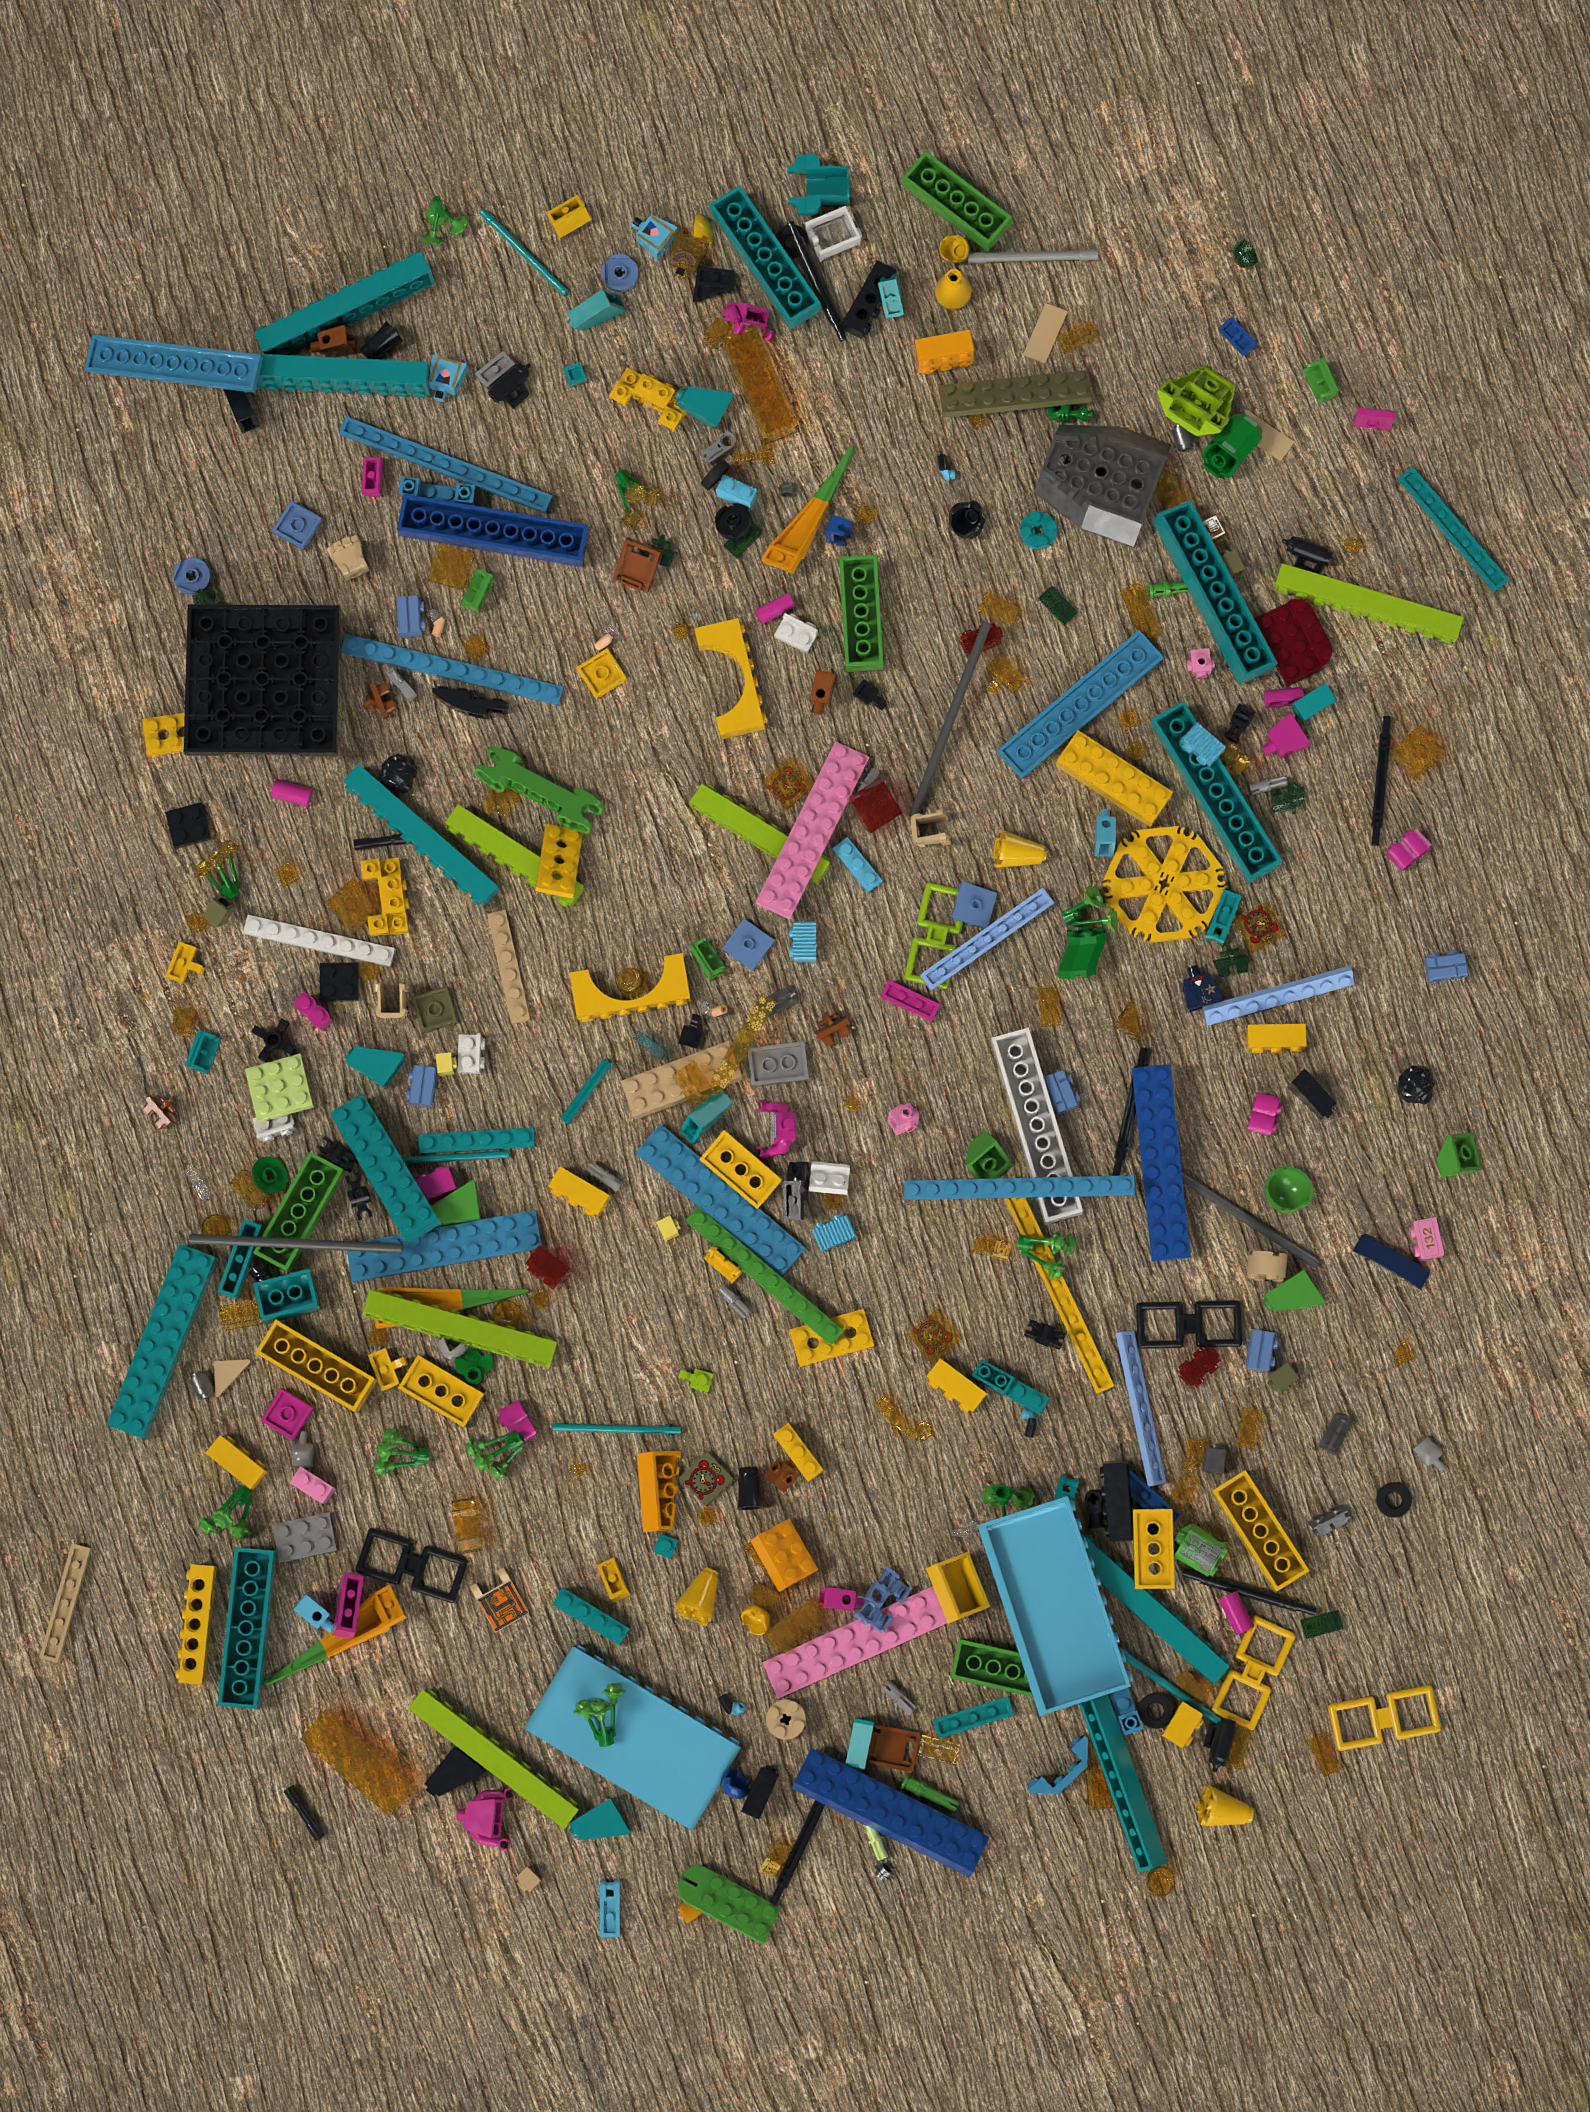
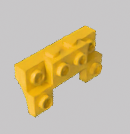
[609,368,688,432]
[360,857,410,936]

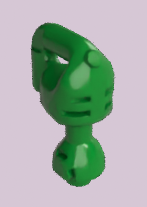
[1048,405,1092,422]

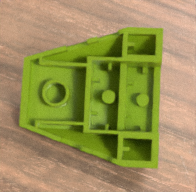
[1157,365,1236,436]

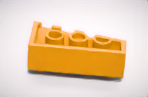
[637,1451,681,1532]

